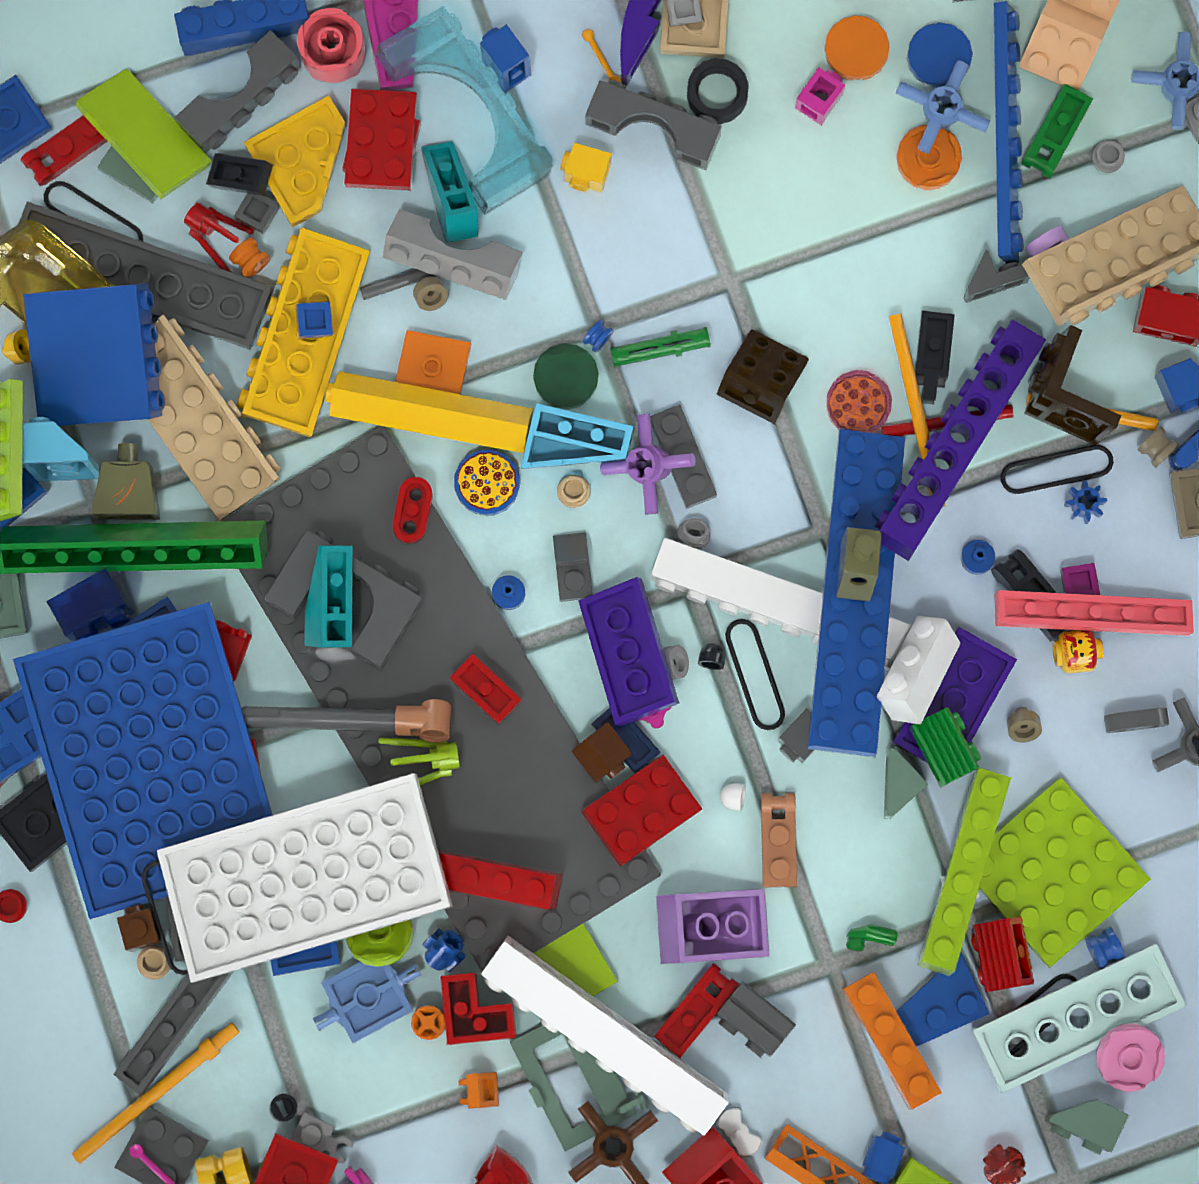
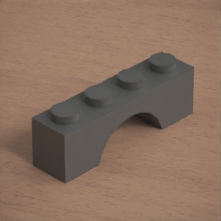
[175,30,300,154]
[585,80,722,170]

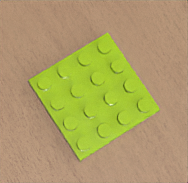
[0,379,23,521]
[979,777,1151,968]

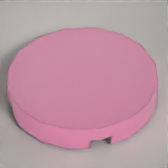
[1096,1023,1165,1092]

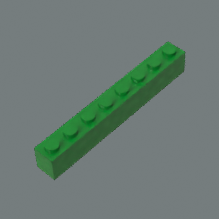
[0,520,269,574]

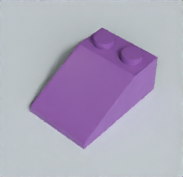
[656,889,769,964]

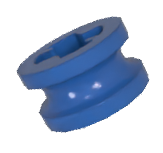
[583,320,614,353]

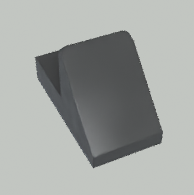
[964,249,1030,303]
[553,532,593,602]

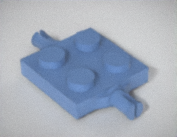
[313,962,422,1043]

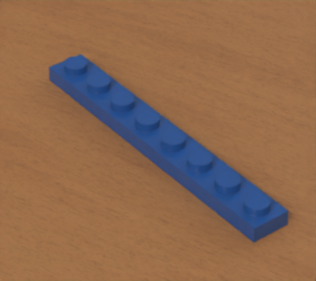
[994,1,1024,264]

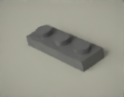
[650,405,717,509]

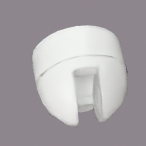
[720,783,746,811]

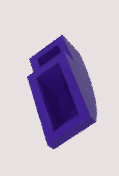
[620,0,662,86]

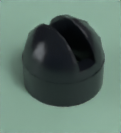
[698,643,726,670]
[269,1094,298,1122]

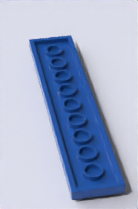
[807,429,905,757]

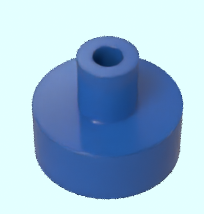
[961,540,995,575]
[492,575,526,610]

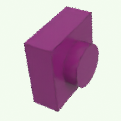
[1060,563,1100,595]

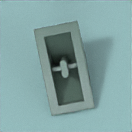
[884,748,928,819]

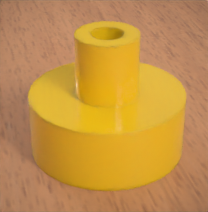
[2,330,31,365]

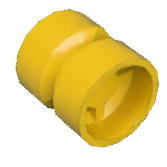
[195,1147,254,1184]

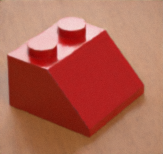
[662,1127,762,1184]

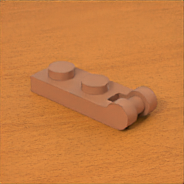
[761,792,797,888]

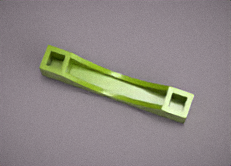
[917,767,1011,976]

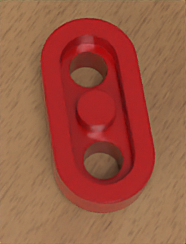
[392,477,433,544]

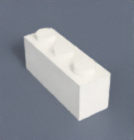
[877,615,960,724]

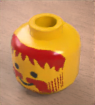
[1052,630,1103,674]

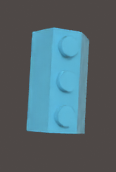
[22,417,100,482]

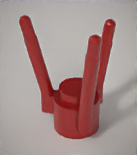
[184,202,254,273]

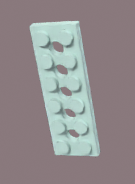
[971,944,1186,1093]

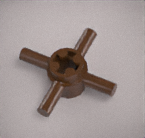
[568,1101,658,1184]

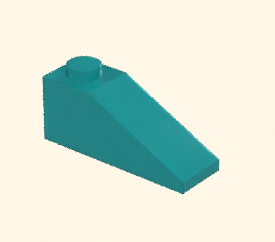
[421,141,478,243]
[304,546,353,648]

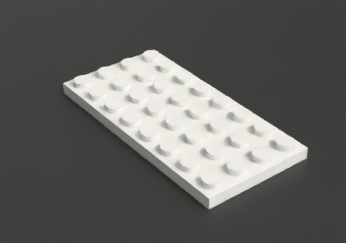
[157,773,453,983]

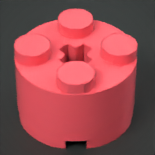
[297,8,366,83]

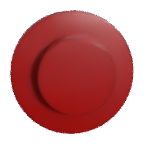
[0,889,28,923]

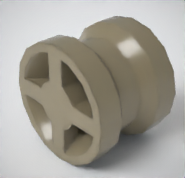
[1137,426,1180,468]

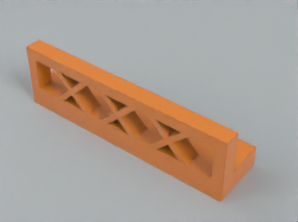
[764,1124,875,1184]

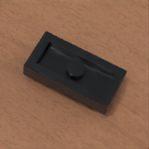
[206,153,273,196]

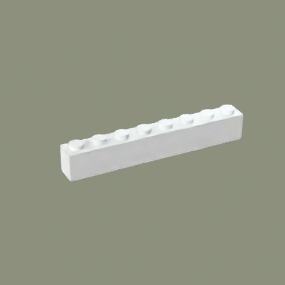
[651,538,912,670]
[481,935,729,1135]

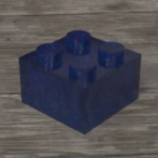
[46,568,135,642]

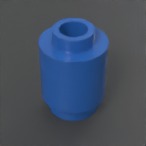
[862,1131,906,1184]

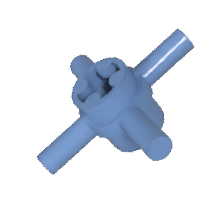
[1131,32,1199,130]
[896,61,991,153]

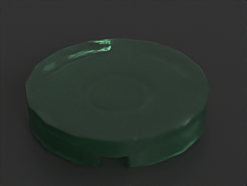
[533,343,599,410]

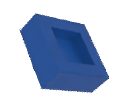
[295,302,333,339]

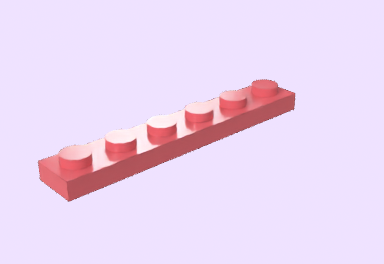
[994,590,1194,636]

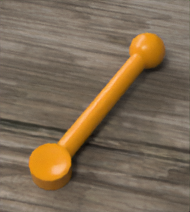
[582,29,621,83]

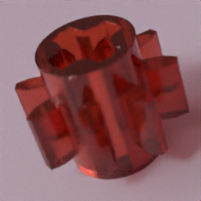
[982,1144,1026,1184]

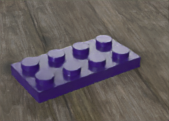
[578,577,680,727]
[892,627,1017,763]

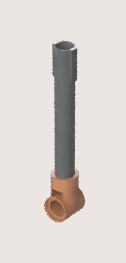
[242,699,452,743]

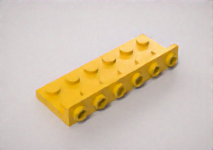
[236,227,370,438]

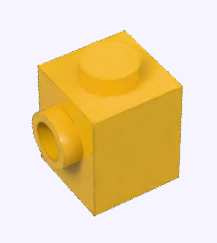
[560,142,612,193]

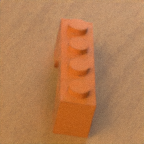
[841,972,942,1110]

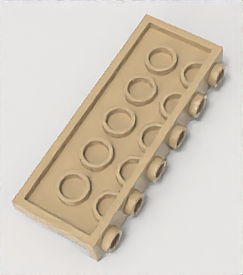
[1022,185,1199,327]
[148,314,281,521]

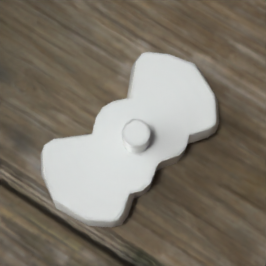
[717,1108,762,1157]

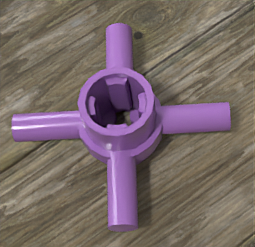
[600,414,695,515]

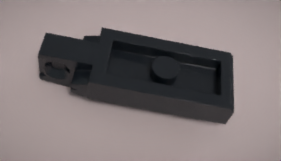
[915,310,955,405]

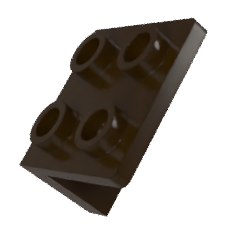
[716,329,809,425]

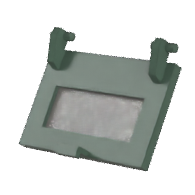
[510,1025,648,1152]

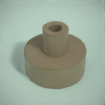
[413,276,448,311]
[1007,707,1042,743]

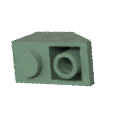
[1045,1099,1129,1155]

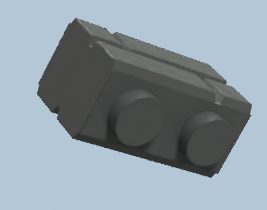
[717,982,796,1058]

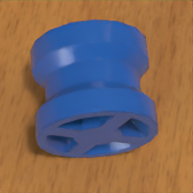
[1085,927,1125,969]

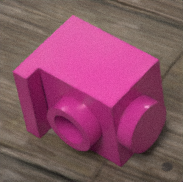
[795,67,846,126]

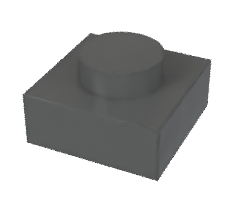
[234,193,280,235]

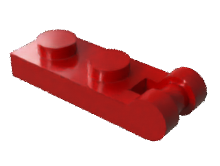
[21,115,108,186]
[654,963,740,1058]

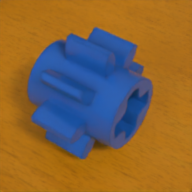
[1064,481,1108,524]
[422,928,466,972]

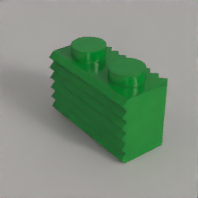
[910,707,981,788]

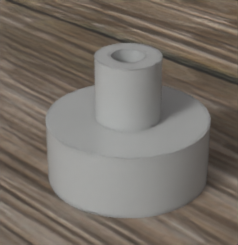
[663,645,689,680]

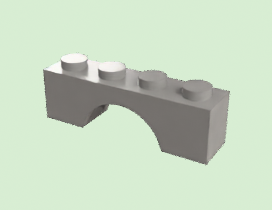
[383,209,523,300]

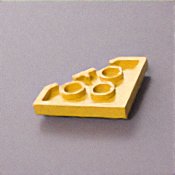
[244,95,346,228]

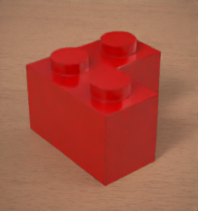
[440,972,517,1045]

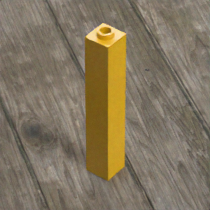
[325,371,533,453]

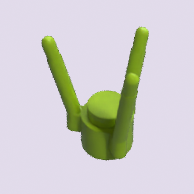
[378,737,460,786]

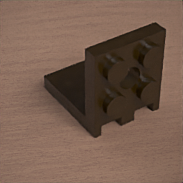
[1024,325,1122,445]

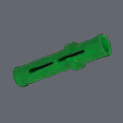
[610,327,711,368]

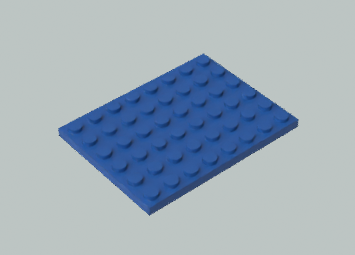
[13,602,273,920]

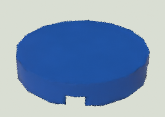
[907,23,973,88]

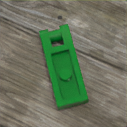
[1021,84,1093,179]

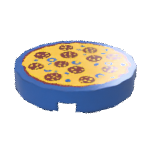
[454,450,520,516]

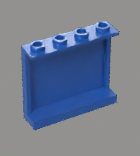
[23,283,165,426]

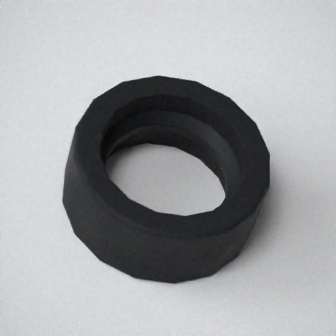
[687,58,749,124]

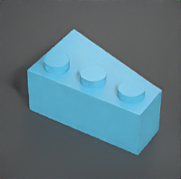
[521,403,635,469]

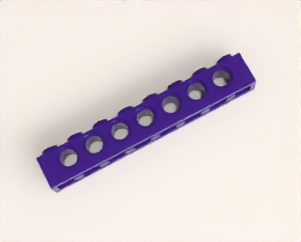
[874,319,1046,561]

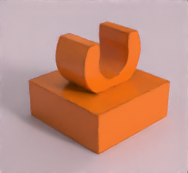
[458,1072,499,1109]

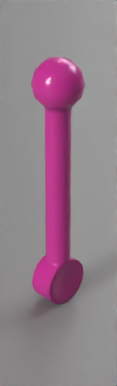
[129,1144,176,1184]

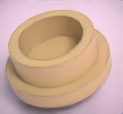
[557,475,590,508]
[137,945,170,979]

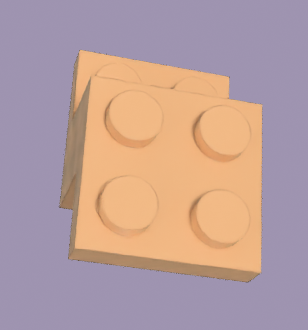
[1019,0,1120,91]

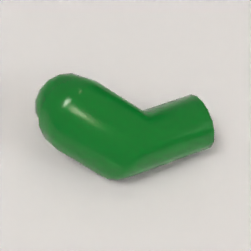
[846,924,897,952]

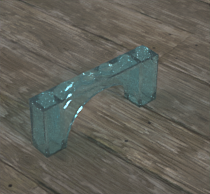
[376,6,553,215]

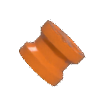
[229,237,271,279]
[411,1005,445,1040]

